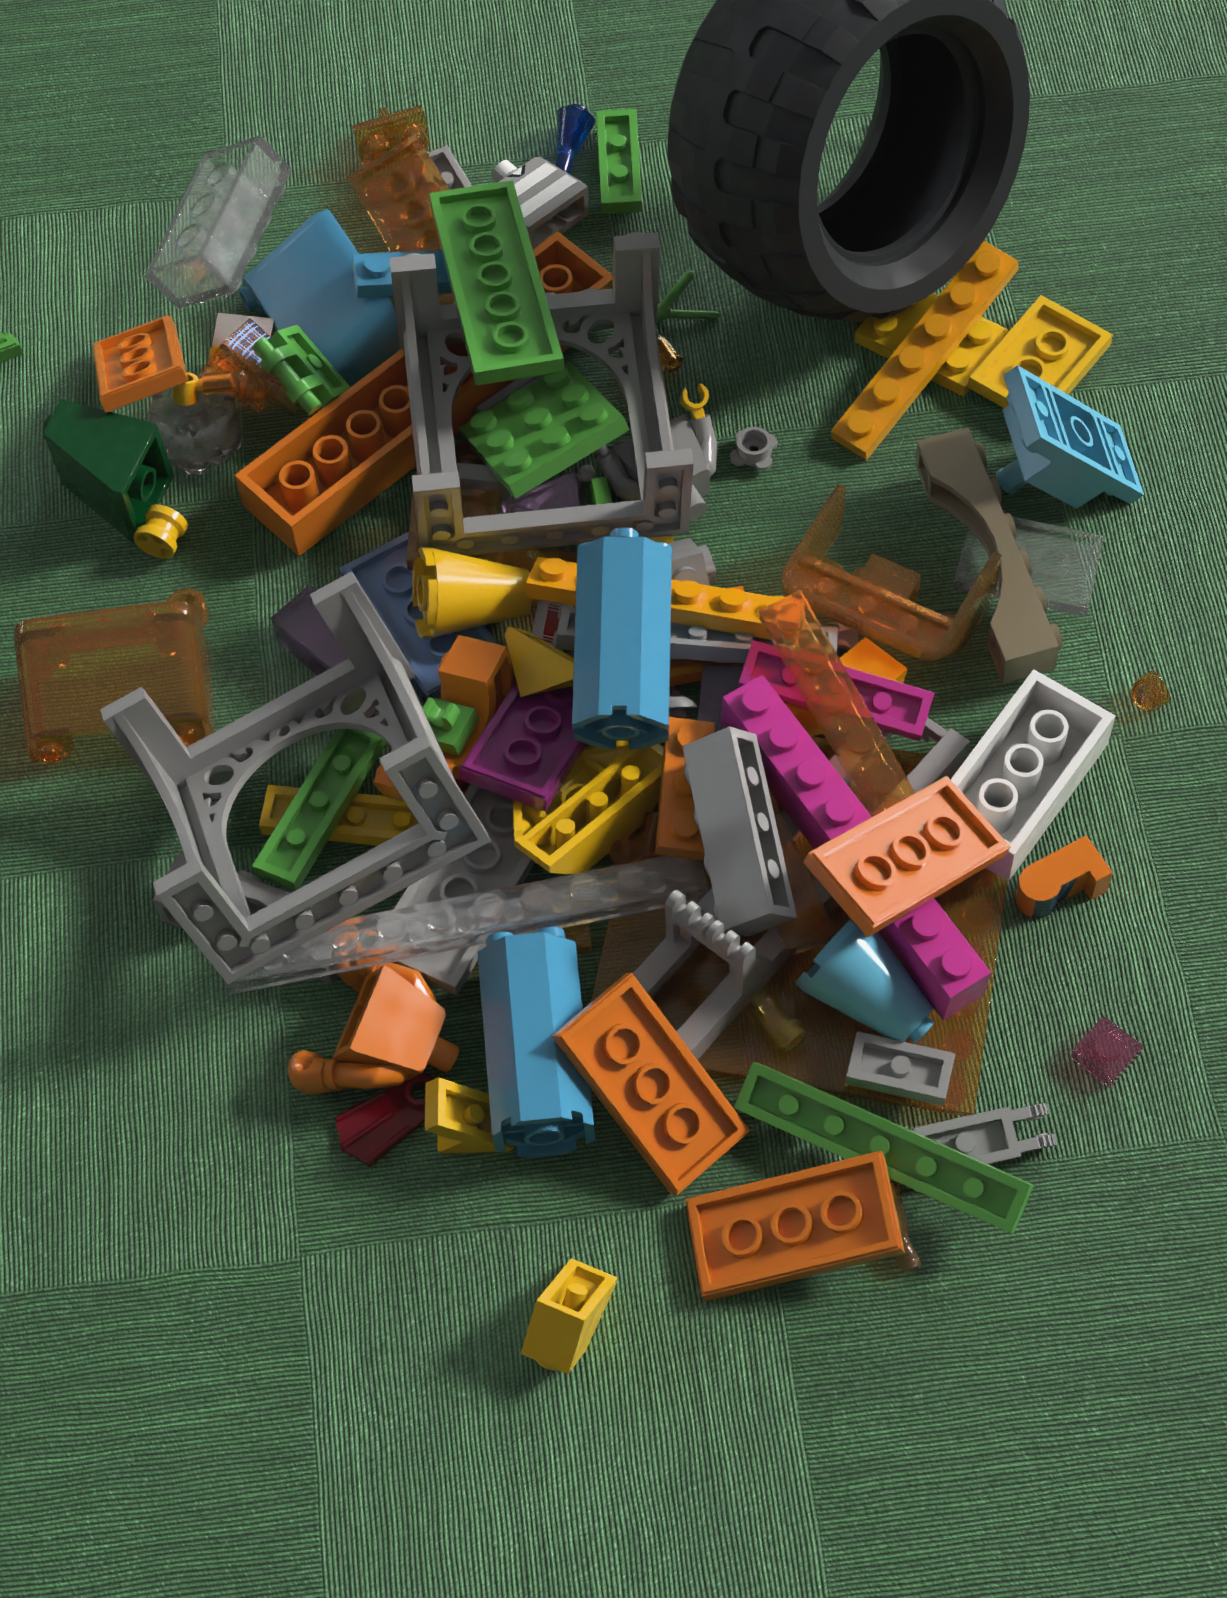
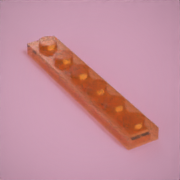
[758,590,915,817]

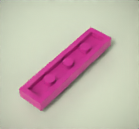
[738,640,935,741]

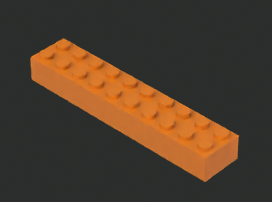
[235,231,613,557]

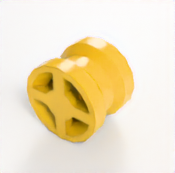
[133,504,188,559]

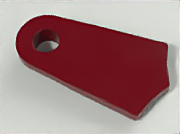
[334,1073,436,1167]

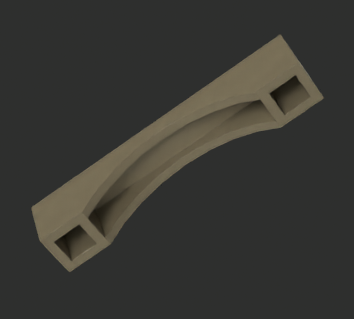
[916,427,1063,684]

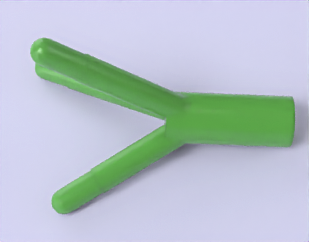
[655,270,720,325]

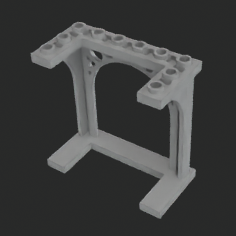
[389,232,694,556]
[100,571,491,985]

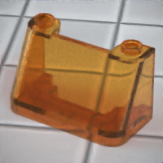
[14,601,214,763]

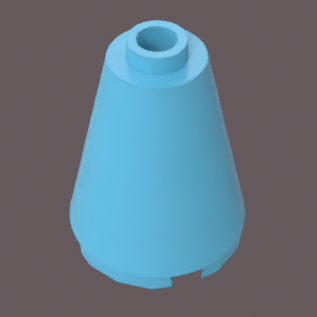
[795,919,935,1044]

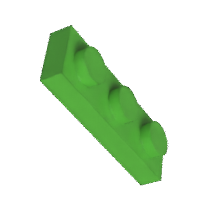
[596,109,643,214]

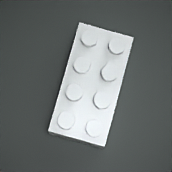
[951,669,1115,882]

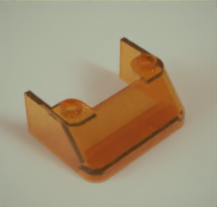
[782,484,1002,661]

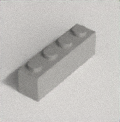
[682,726,797,936]

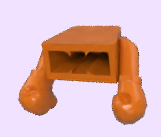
[287,942,459,1096]

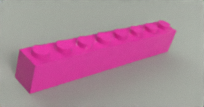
[720,674,991,1021]

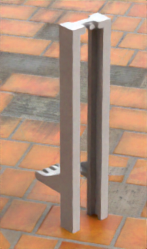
[633,717,970,1060]

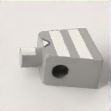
[492,157,590,249]

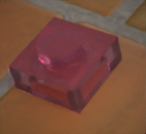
[1071,1016,1144,1088]

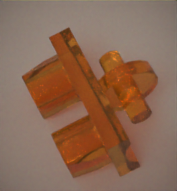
[352,105,431,168]

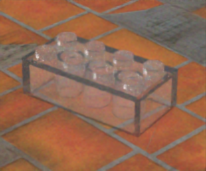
[145,135,292,309]

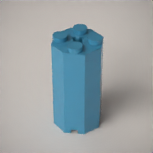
[572,528,673,750]
[477,927,596,1158]

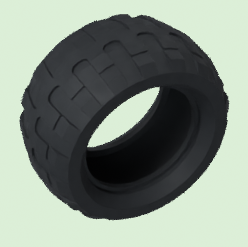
[667,0,1030,322]

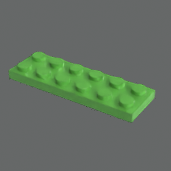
[429,180,564,385]

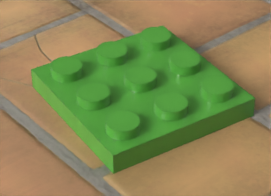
[459,361,629,499]

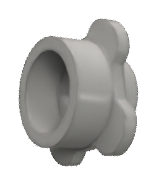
[730,427,778,471]

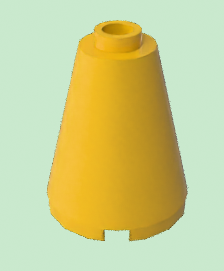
[412,547,539,639]

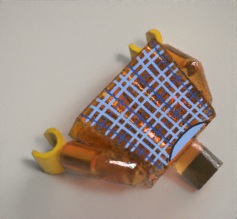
[173,318,301,416]

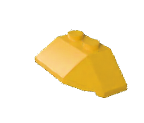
[513,740,664,875]

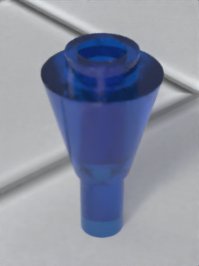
[555,104,595,174]

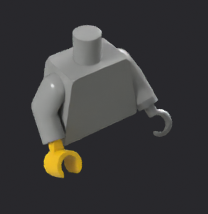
[594,383,717,521]

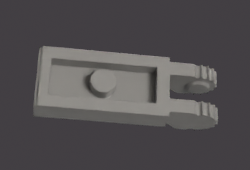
[909,1103,1057,1165]

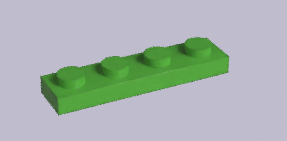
[252,729,387,891]

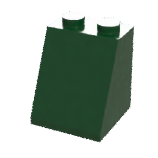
[43,399,174,543]

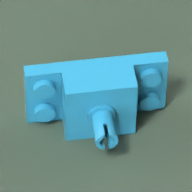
[996,365,1144,509]

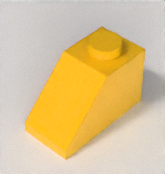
[521,1258,618,1374]

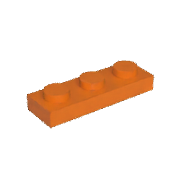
[655,717,715,860]

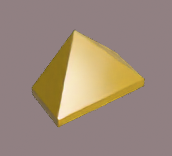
[504,626,574,697]

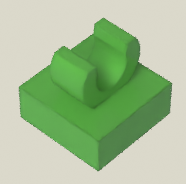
[422,697,479,756]

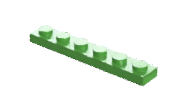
[734,1062,1034,1233]

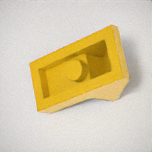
[425,1077,514,1154]

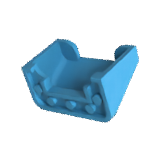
[238,209,402,410]

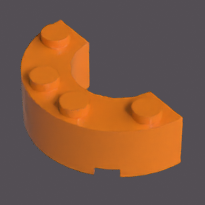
[373,635,513,802]

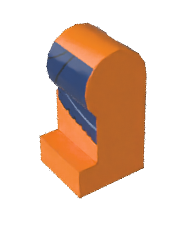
[1015,835,1113,918]

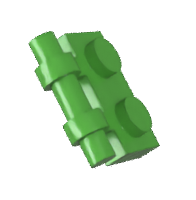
[252,325,350,415]

